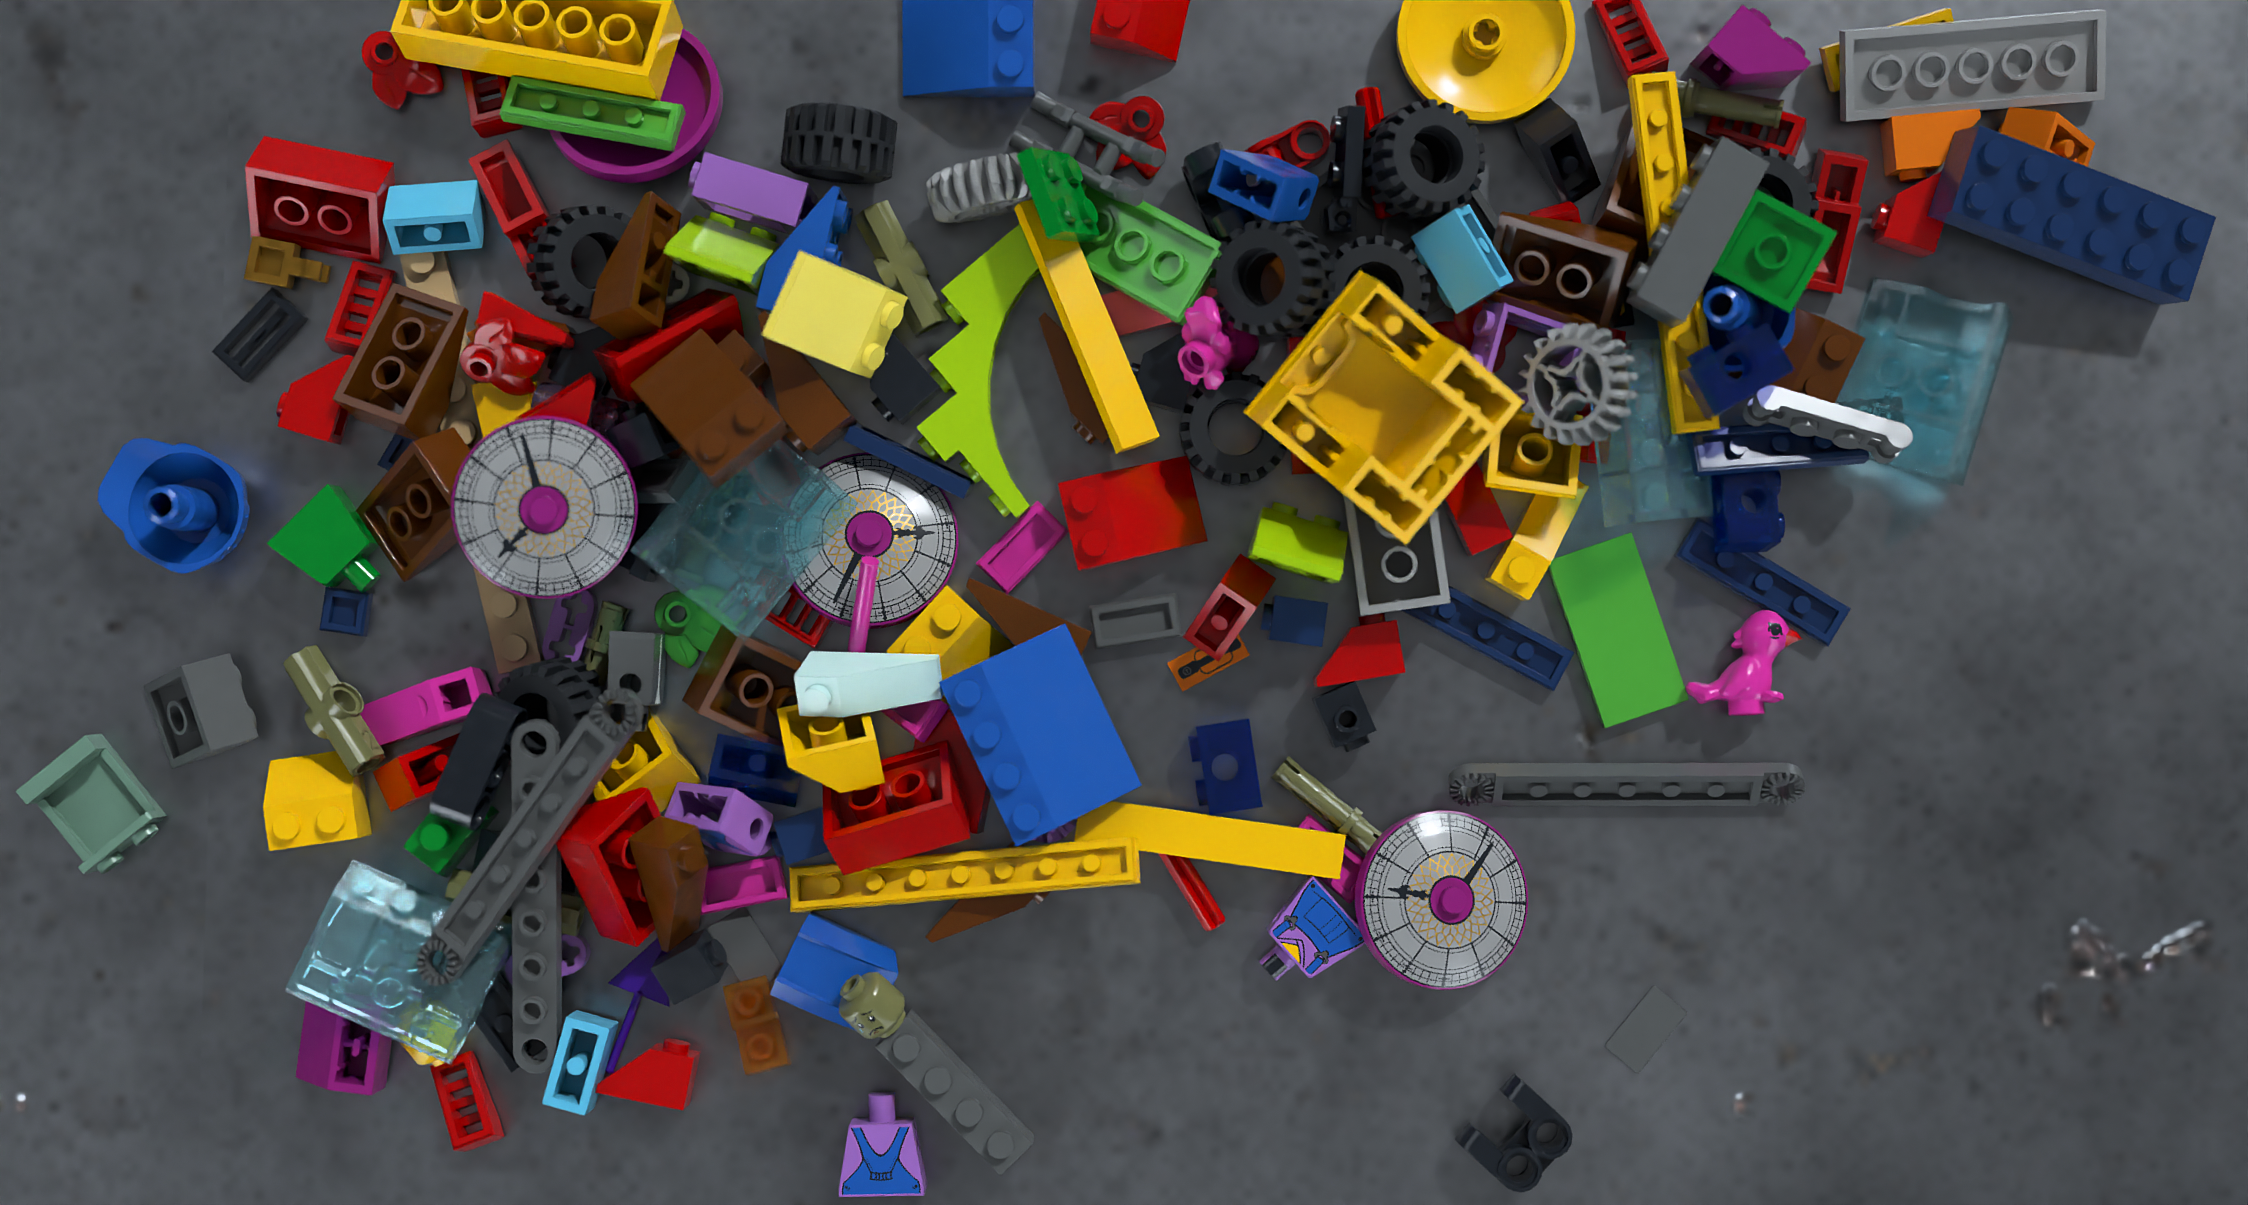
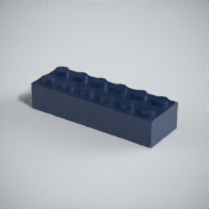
[1927,125,2216,305]

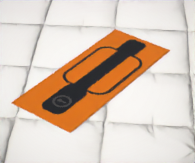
[1167,634,1250,692]

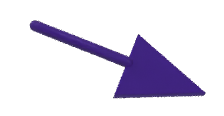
[605,937,670,1074]

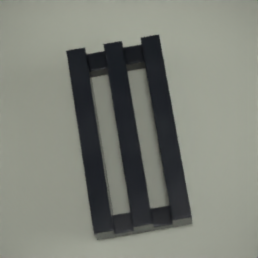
[212,287,308,383]

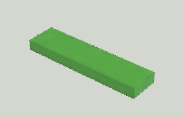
[499,75,686,152]

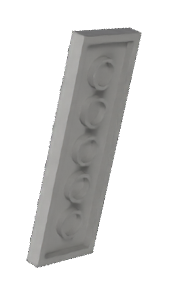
[1839,9,2106,122]

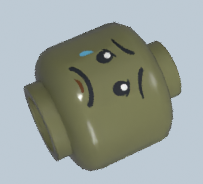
[839,972,905,1039]

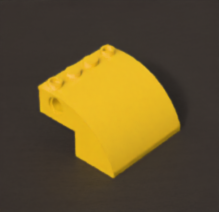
[1244,270,1524,545]

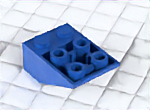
[756,186,853,315]

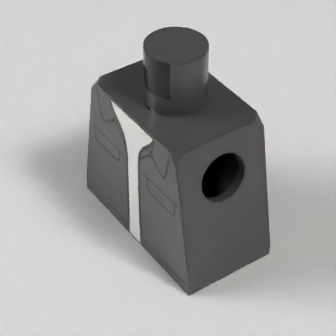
[608,631,667,732]

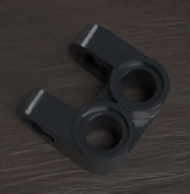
[1181,142,1256,243]
[1455,1073,1573,1193]

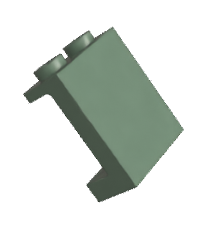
[16,734,167,874]

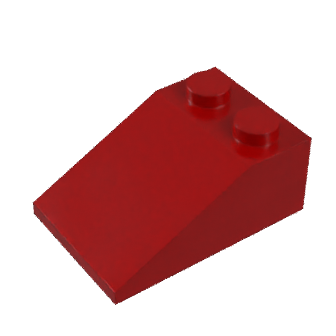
[1058,456,1208,572]

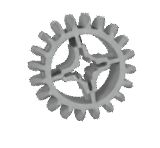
[926,152,1033,224]
[1517,323,1639,446]

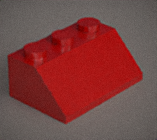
[1090,0,1190,63]
[245,136,395,264]
[593,288,745,403]
[822,740,970,876]
[555,787,661,947]

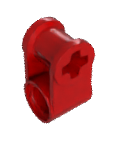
[1244,120,1330,170]

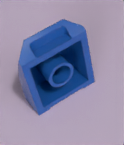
[770,912,899,1030]

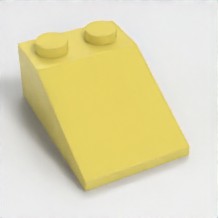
[762,250,908,379]

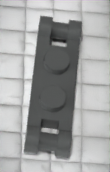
[1743,385,1913,464]

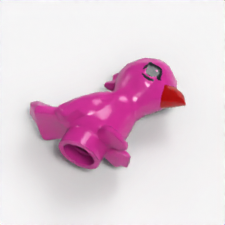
[1178,296,1259,390]
[1685,610,1802,716]

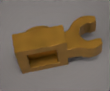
[244,236,331,289]

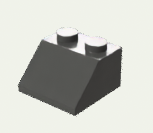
[143,653,258,769]

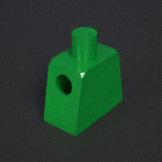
[267,484,382,593]
[403,805,500,878]

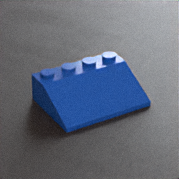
[902,0,1035,98]
[939,623,1142,847]

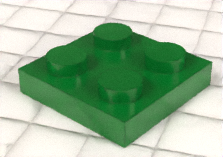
[1016,147,1101,243]
[1711,189,1837,314]

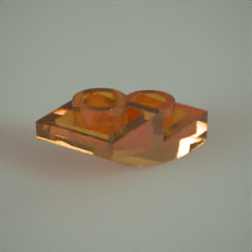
[723,975,791,1076]

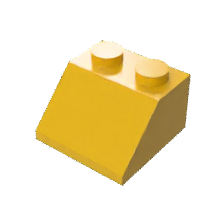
[1482,407,1583,499]
[886,585,1014,705]
[777,704,885,793]
[592,706,701,813]
[263,751,372,851]

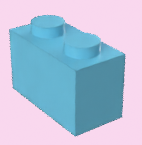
[383,180,487,255]
[1411,204,1514,314]
[542,1010,619,1116]

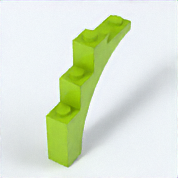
[916,224,1041,520]

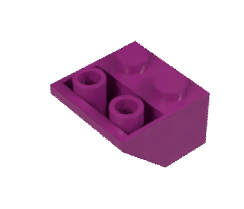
[1690,4,1811,92]
[295,988,397,1096]

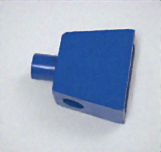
[1208,149,1319,222]

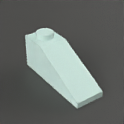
[794,651,944,717]

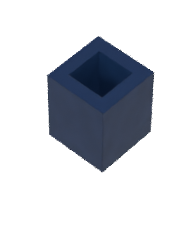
[1260,595,1328,647]
[770,806,830,865]

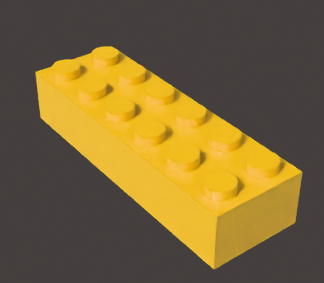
[390,0,683,101]

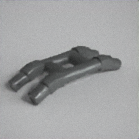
[1008,91,1166,206]

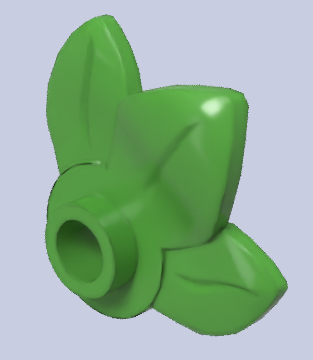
[654,584,736,668]

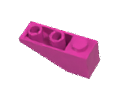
[360,667,492,747]

